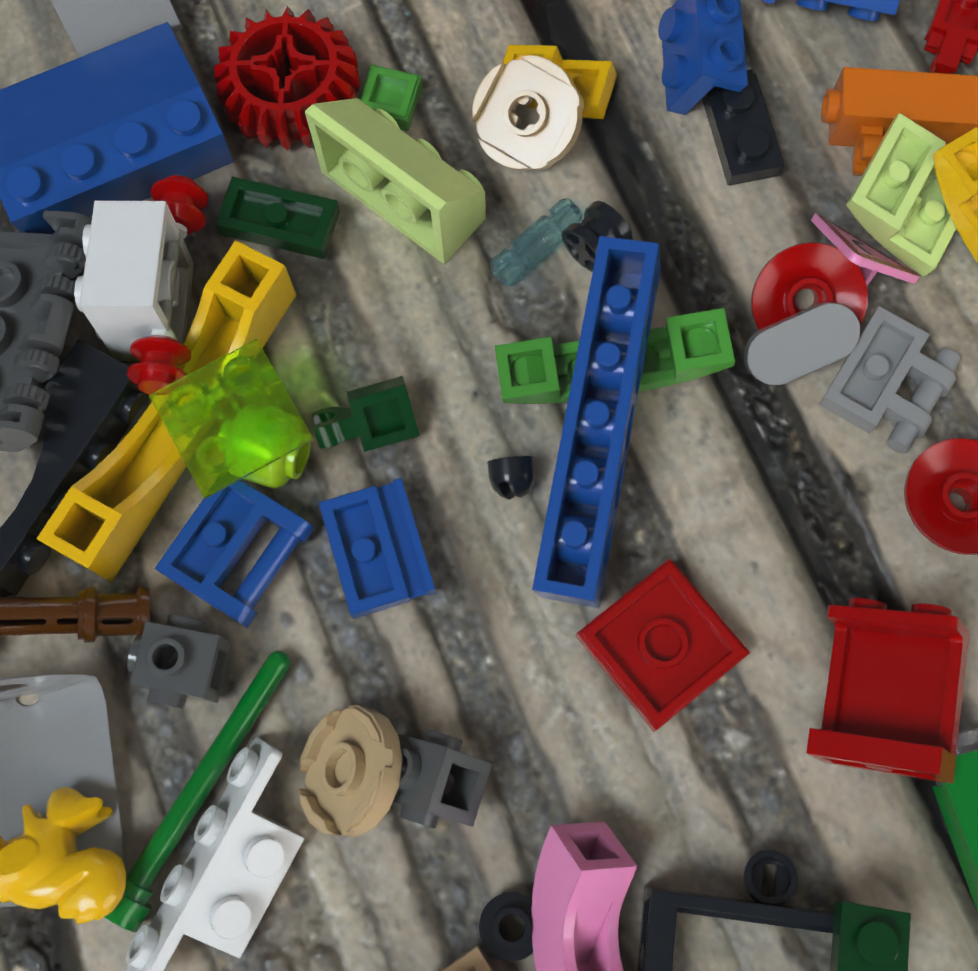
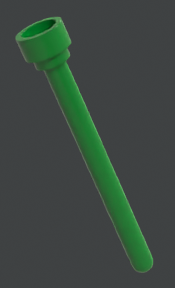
[105,650,291,932]

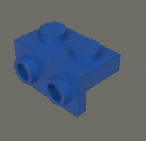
[658,0,748,115]

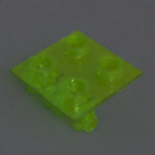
[149,339,314,499]

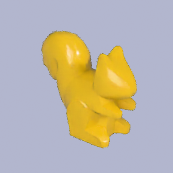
[0,787,126,924]

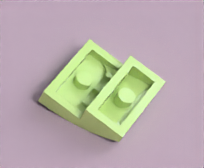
[846,113,956,277]

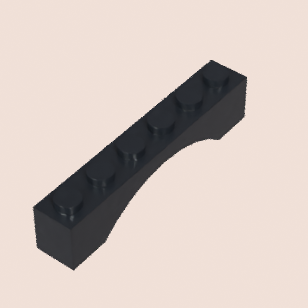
[0,339,150,598]

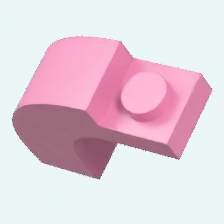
[531,822,637,971]

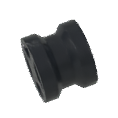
[561,201,633,272]

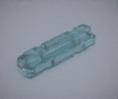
[490,198,583,287]

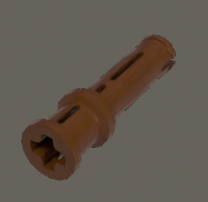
[0,586,150,643]

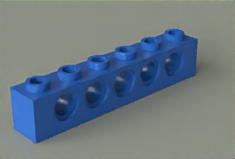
[532,236,661,609]

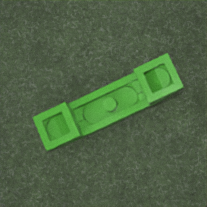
[495,308,735,404]

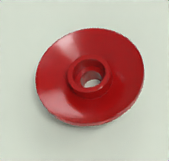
[751,242,868,330]
[904,438,978,555]

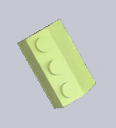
[305,98,486,265]

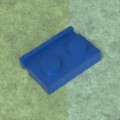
[319,478,437,619]

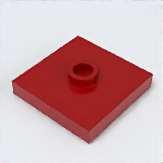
[576,559,750,732]

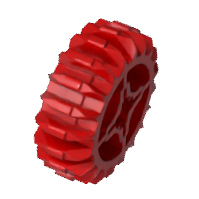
[214,6,361,151]

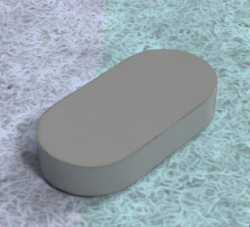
[744,302,860,385]

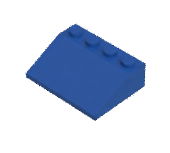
[0,22,234,234]

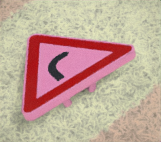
[811,213,920,286]

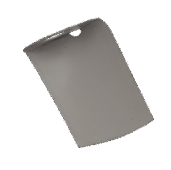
[0,674,128,908]

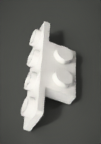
[126,737,305,971]

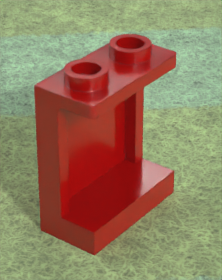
[806,598,969,784]

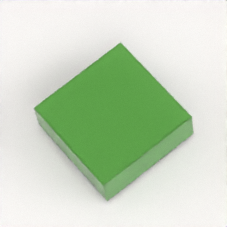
[359,64,423,131]

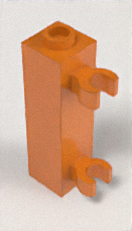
[821,67,978,175]

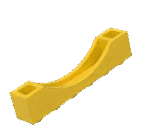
[36,240,296,583]

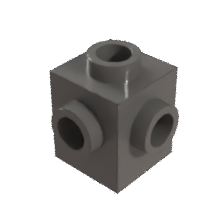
[127,615,233,709]
[393,729,492,829]

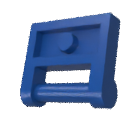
[154,470,315,628]

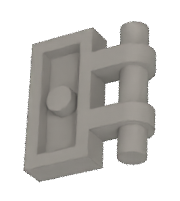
[819,306,961,454]

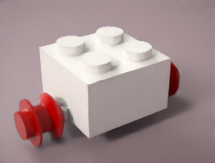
[74,175,208,396]

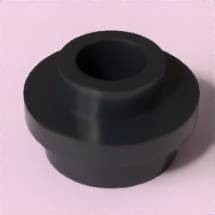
[479,892,533,961]

